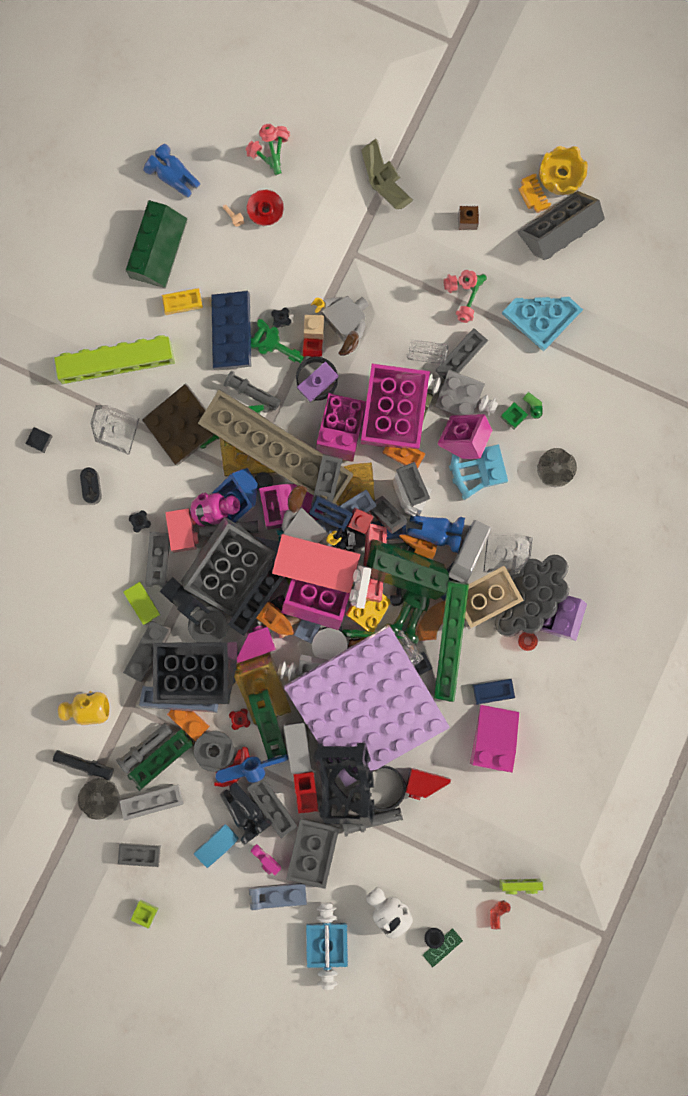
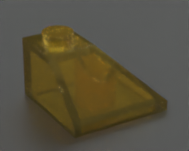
[336,462,375,506]

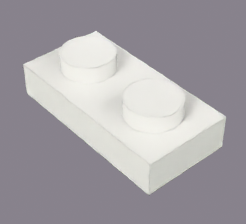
[350,565,371,608]

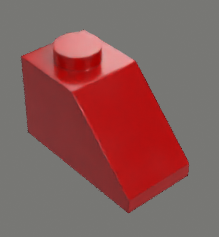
[406,768,451,800]

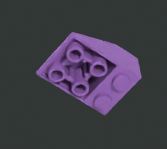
[540,596,587,641]

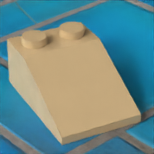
[464,566,523,630]

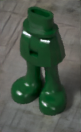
[384,591,430,645]

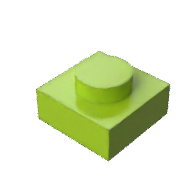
[131,900,159,929]

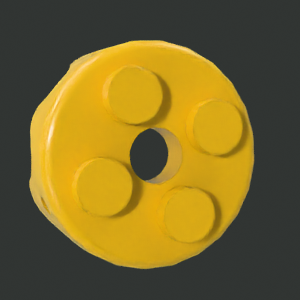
[539,146,588,195]

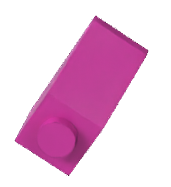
[237,625,276,663]

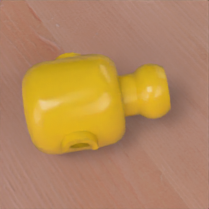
[58,691,110,725]

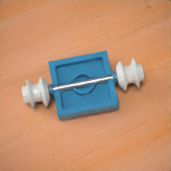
[306,902,348,990]

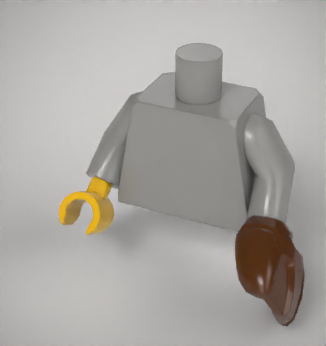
[310,296,369,356]
[282,485,341,546]

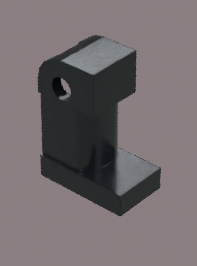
[159,577,210,625]

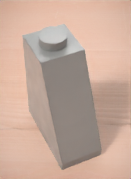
[284,722,312,774]

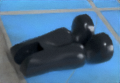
[220,782,273,845]

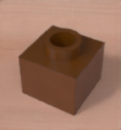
[458,206,479,230]

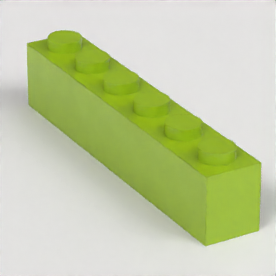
[54,335,175,384]

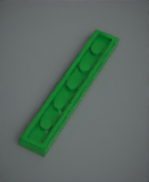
[434,581,469,702]

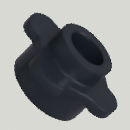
[271,307,292,328]
[129,510,151,533]

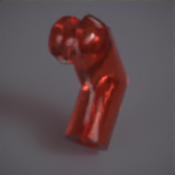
[490,900,511,930]

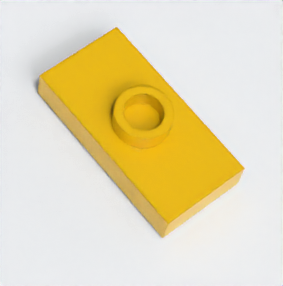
[162,288,203,315]

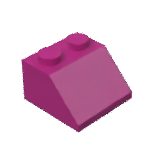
[438,414,492,459]

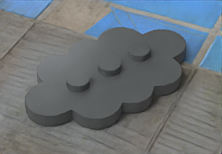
[495,554,569,637]

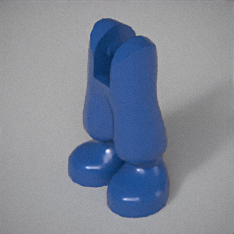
[143,144,200,198]
[407,515,465,553]

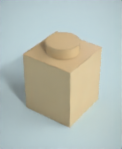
[304,315,324,339]

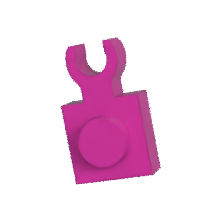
[250,844,282,876]

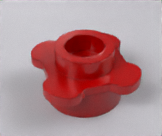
[229,708,251,730]

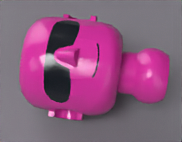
[190,492,240,526]

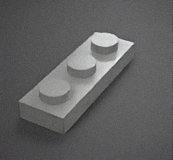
[119,784,184,821]

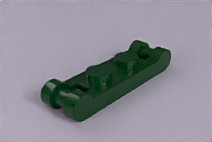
[248,689,288,759]
[127,729,194,791]

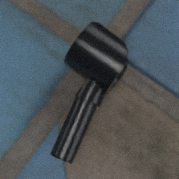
[390,587,403,606]

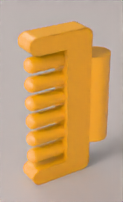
[518,174,551,213]

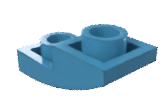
[194,824,239,868]

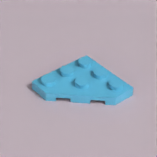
[502,297,583,352]

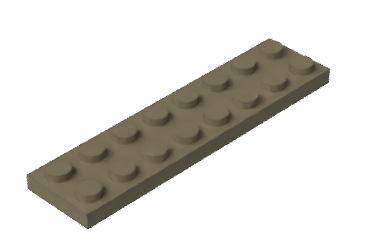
[198,389,354,503]

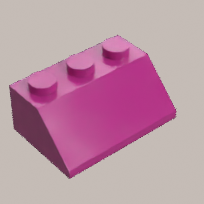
[281,579,350,630]

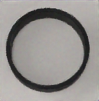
[296,357,338,401]
[373,765,406,811]

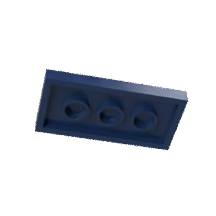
[211,290,251,370]

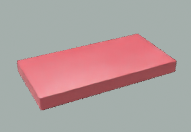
[272,534,360,593]

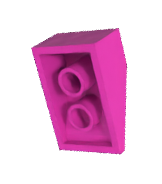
[470,705,520,773]

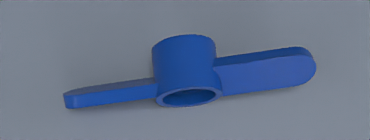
[215,754,289,783]

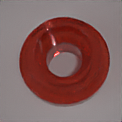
[518,632,538,651]

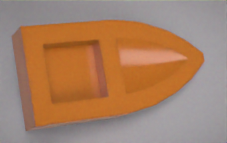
[399,535,437,559]
[257,602,294,635]

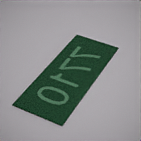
[423,928,463,968]

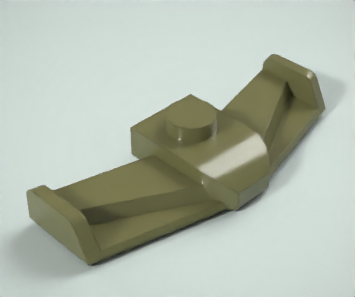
[361,138,413,209]

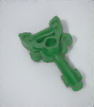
[251,319,304,363]

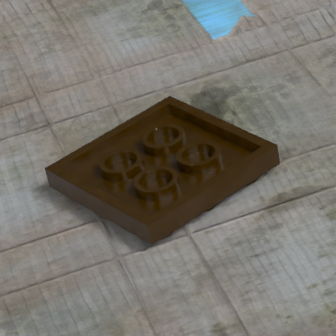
[142,384,215,466]

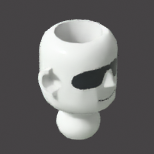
[366,887,413,939]

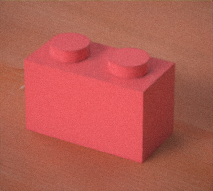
[165,508,199,553]

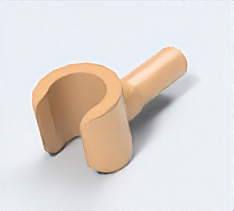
[222,205,244,227]

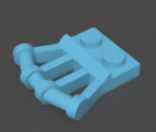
[449,444,508,500]

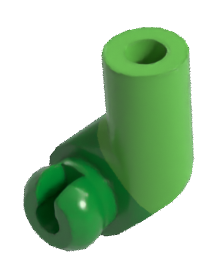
[523,392,543,419]

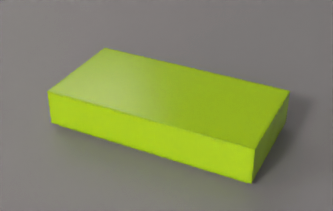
[123,582,161,625]

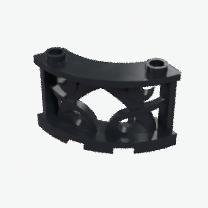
[314,743,374,826]

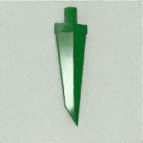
[342,629,405,639]

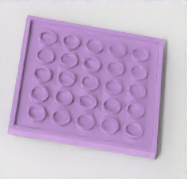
[284,625,450,787]

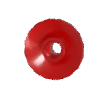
[247,189,284,226]

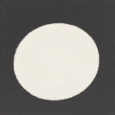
[312,628,348,660]

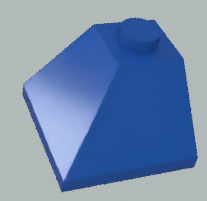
[211,468,258,523]

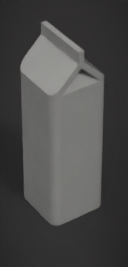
[449,520,492,584]

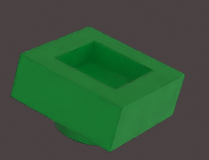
[500,402,528,430]

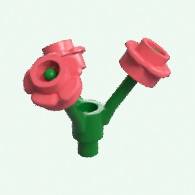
[246,124,290,176]
[444,270,487,323]

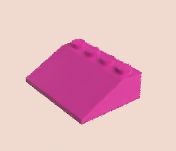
[361,363,430,449]

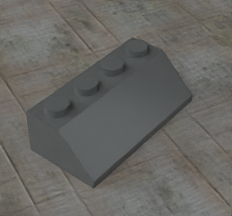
[518,191,605,261]

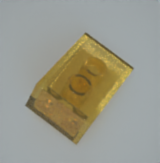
[234,652,292,725]

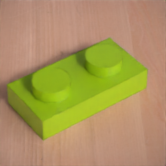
[499,879,543,895]

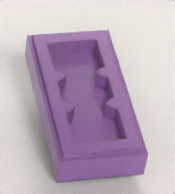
[297,362,338,402]

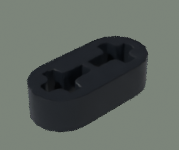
[80,467,102,505]

